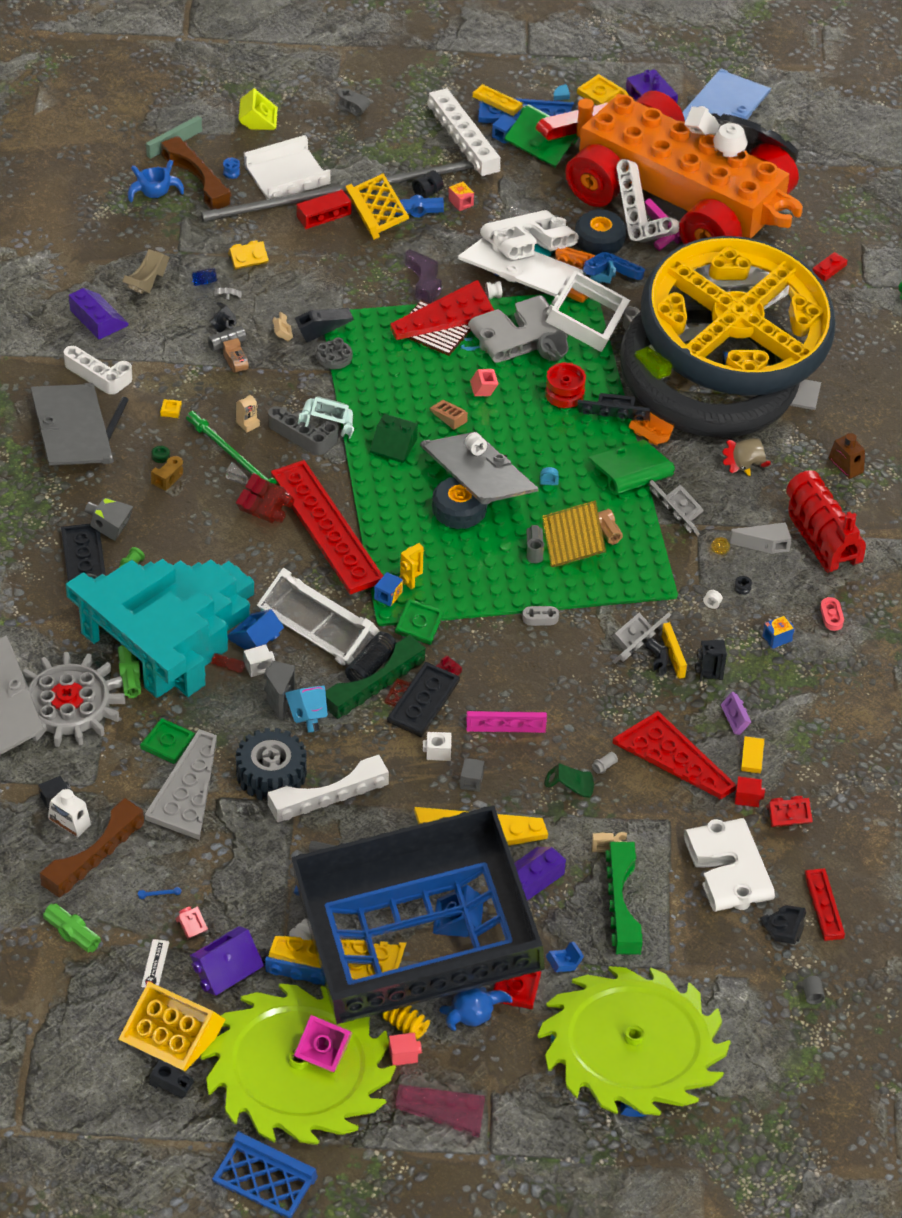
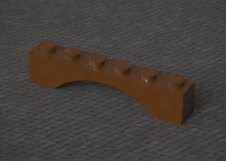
[161,136,231,210]
[40,798,144,898]

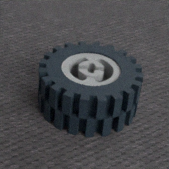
[236,728,307,801]

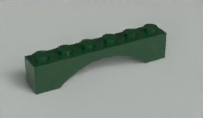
[325,635,426,719]

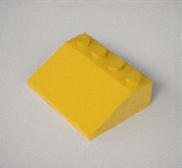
[119,981,226,1071]

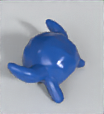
[128,160,184,202]
[439,986,512,1031]

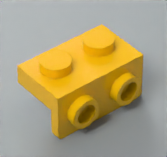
[228,240,269,270]
[400,543,424,589]

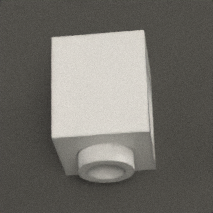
[244,644,275,677]
[423,732,451,761]

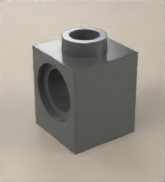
[460,758,484,792]

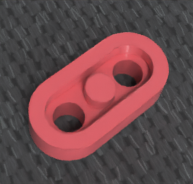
[820,597,844,631]

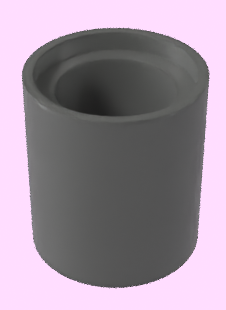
[802,976,825,1004]

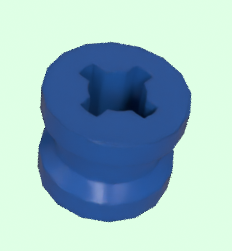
[223,158,240,179]

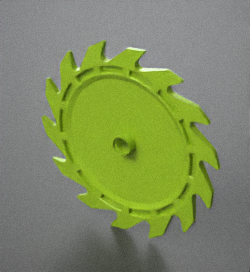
[537,966,731,1116]
[201,984,396,1144]

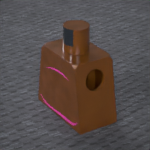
[828,433,865,479]

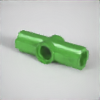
[118,645,141,698]
[43,904,101,952]

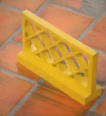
[345,173,409,240]

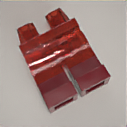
[236,473,295,524]

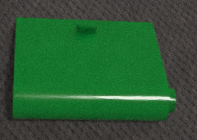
[504,104,579,168]
[588,440,675,495]

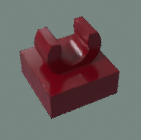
[436,655,462,675]

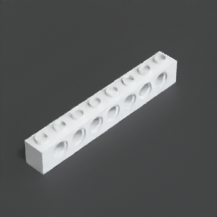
[427,88,500,176]

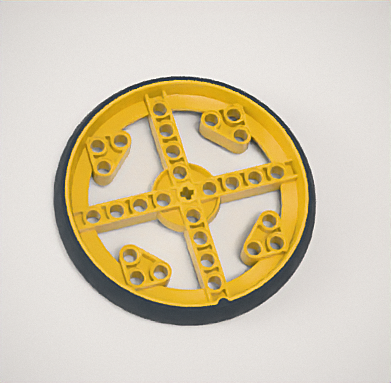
[641,236,835,395]

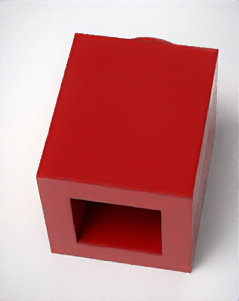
[735,776,765,807]

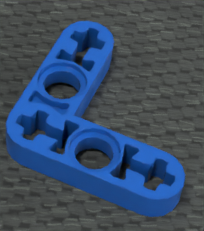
[583,252,645,280]

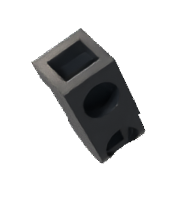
[149,1060,194,1098]

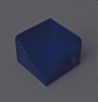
[192,268,217,286]

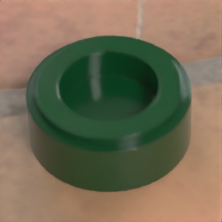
[151,446,170,463]

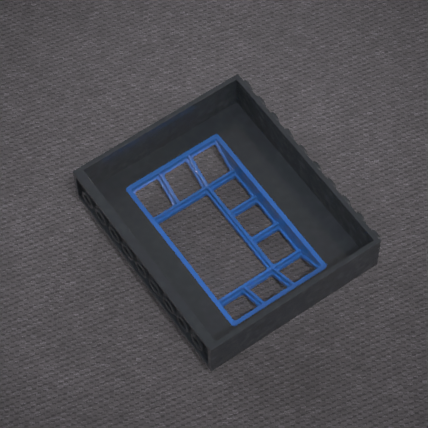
[291,805,545,1024]

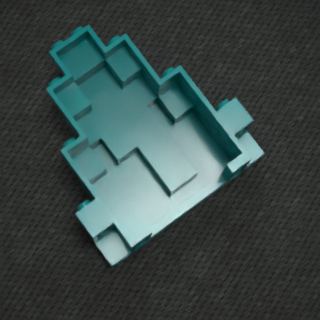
[66,558,254,698]

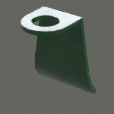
[544,763,594,798]

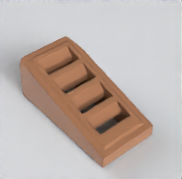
[430,400,468,430]

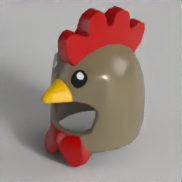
[722,438,771,476]

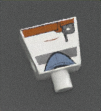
[48,789,91,838]

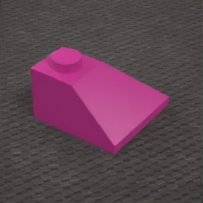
[294,1015,353,1072]

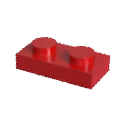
[812,252,848,281]

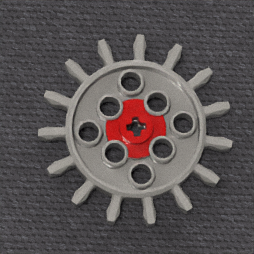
[23,652,126,747]

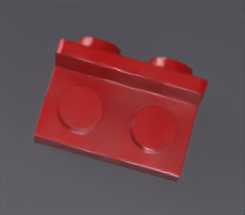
[766,796,813,827]

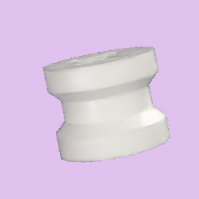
[485,281,502,299]
[465,432,488,456]

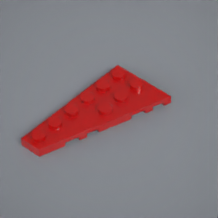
[612,711,737,799]

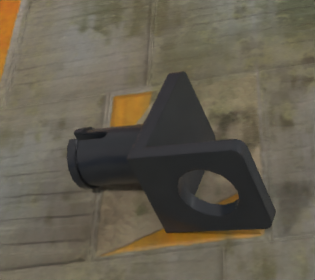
[209,302,237,333]

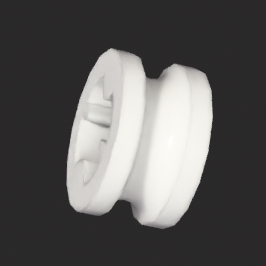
[703,590,723,609]

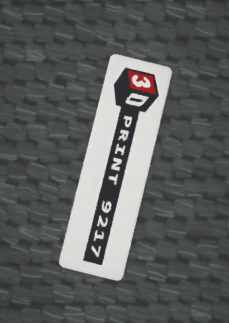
[141,939,169,988]

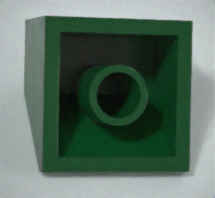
[370,414,418,463]

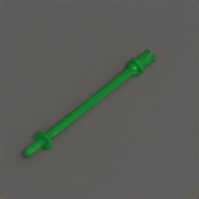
[186,411,283,498]

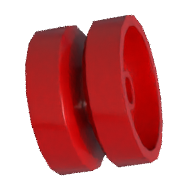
[545,362,586,408]

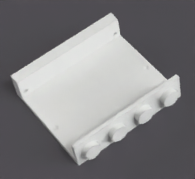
[244,135,330,200]

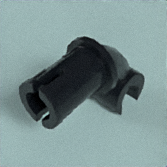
[645,638,669,676]

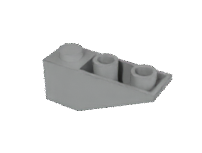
[730,522,792,554]

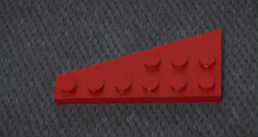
[390,280,494,340]

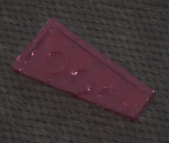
[396,1085,485,1138]

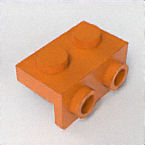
[555,247,595,269]
[629,412,674,445]

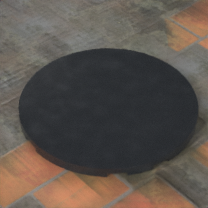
[711,113,799,162]

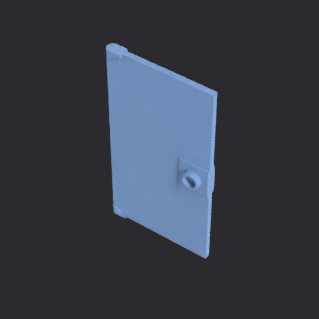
[683,69,771,122]

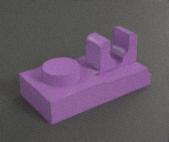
[721,692,751,735]

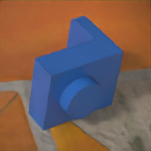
[546,942,584,972]

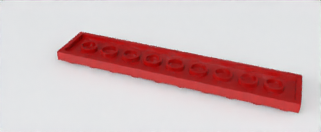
[271,460,383,594]

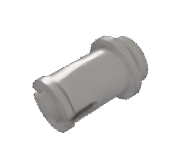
[592,752,618,774]

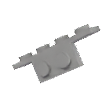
[650,480,704,537]
[612,612,671,664]

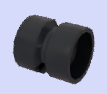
[412,170,444,198]

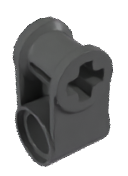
[338,88,370,116]

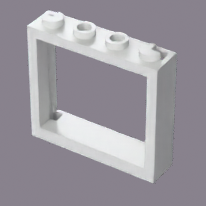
[546,271,630,352]

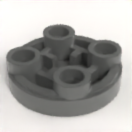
[317,338,352,369]

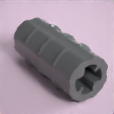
[207,326,246,352]

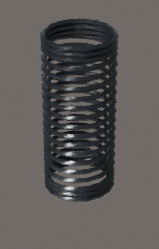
[345,631,397,682]

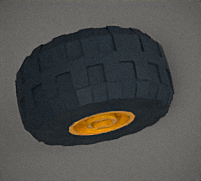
[575,209,626,256]
[432,477,488,529]

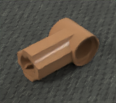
[591,509,623,545]

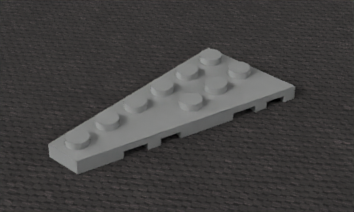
[144,729,217,840]

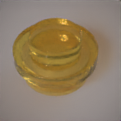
[711,537,730,555]

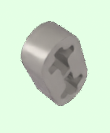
[522,606,559,626]

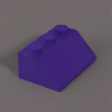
[69,288,128,340]
[514,847,566,901]

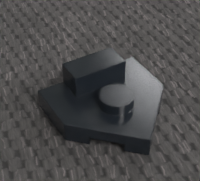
[760,905,806,944]

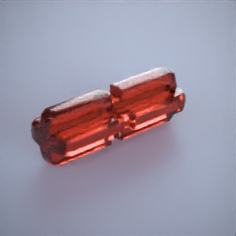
[212,653,245,673]

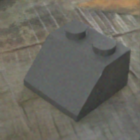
[264,660,295,720]

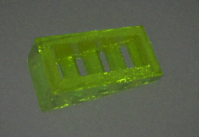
[635,347,672,379]

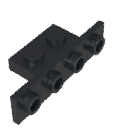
[578,393,650,421]

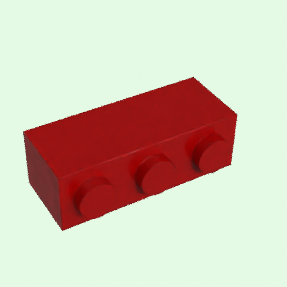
[297,190,352,229]

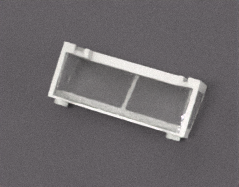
[257,568,383,666]

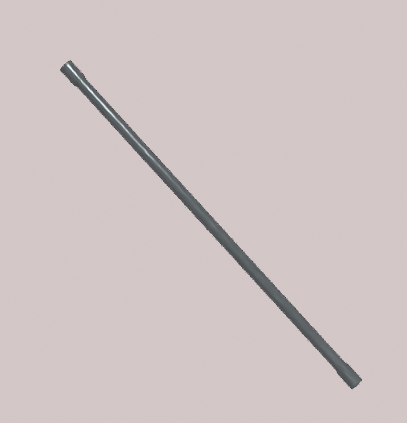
[201,161,474,222]

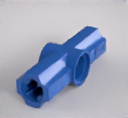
[392,195,444,218]

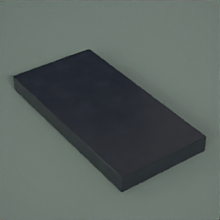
[61,523,106,582]
[387,662,460,738]

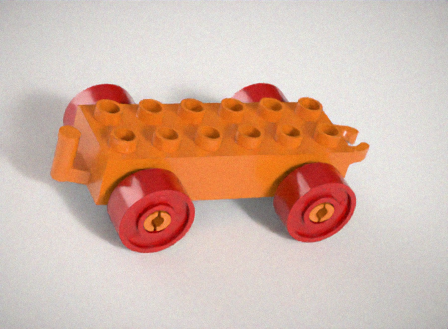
[566,91,803,245]

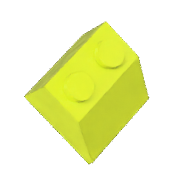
[239,89,278,130]

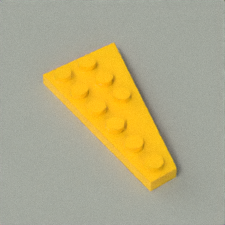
[414,807,548,846]
[268,936,406,980]

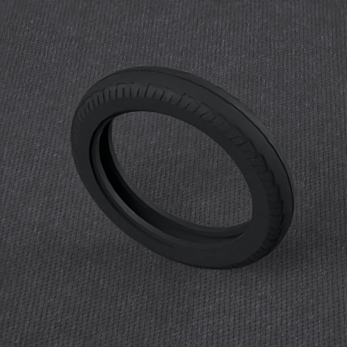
[620,292,800,437]

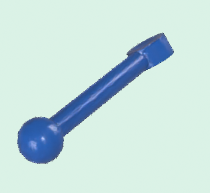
[138,887,181,899]

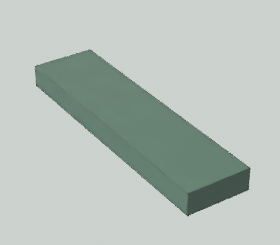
[146,116,202,159]

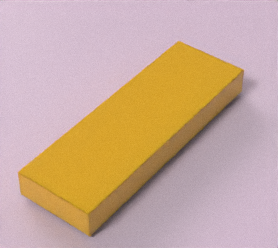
[473,84,523,116]
[661,622,687,679]

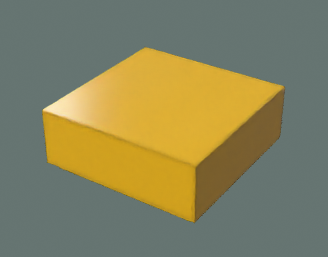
[160,399,182,418]

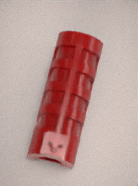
[786,470,866,573]

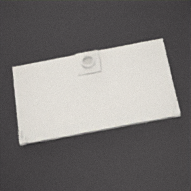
[458,238,586,297]

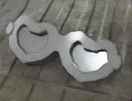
[214,288,242,299]

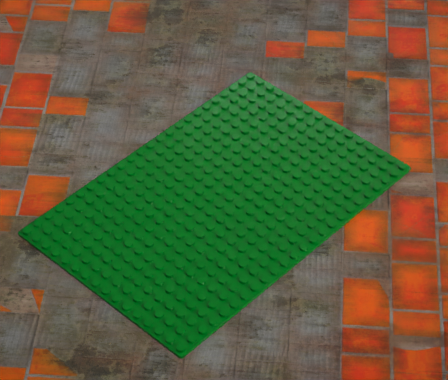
[324,294,678,626]

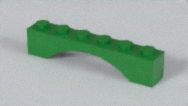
[605,842,643,954]

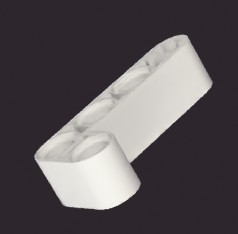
[64,346,132,394]

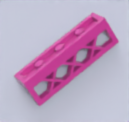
[466,711,547,733]

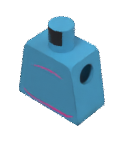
[285,685,328,733]

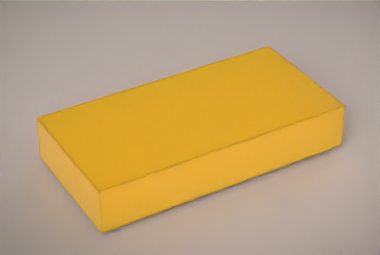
[741,736,764,774]

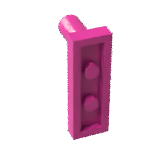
[644,198,682,251]

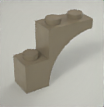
[122,249,170,294]

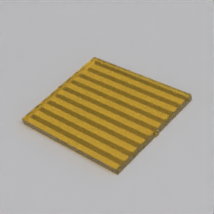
[542,500,606,568]

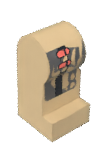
[236,395,260,433]

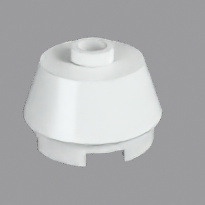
[713,123,747,157]

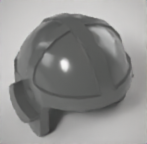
[537,330,568,361]

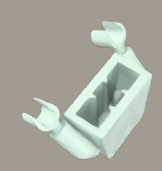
[298,396,354,439]

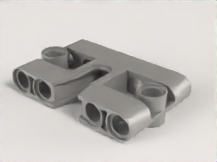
[468,296,569,363]

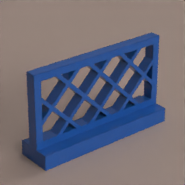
[212,1132,317,1218]

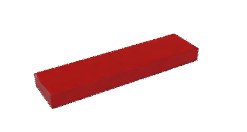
[804,868,845,941]

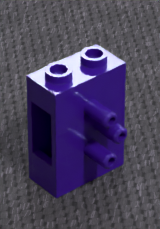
[626,69,678,103]
[190,926,264,996]

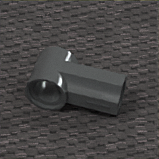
[526,525,544,563]

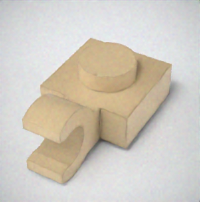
[273,312,293,342]
[592,832,628,852]

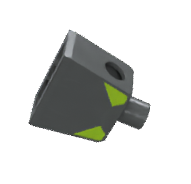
[84,498,133,541]

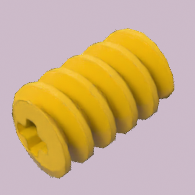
[383,1005,430,1040]

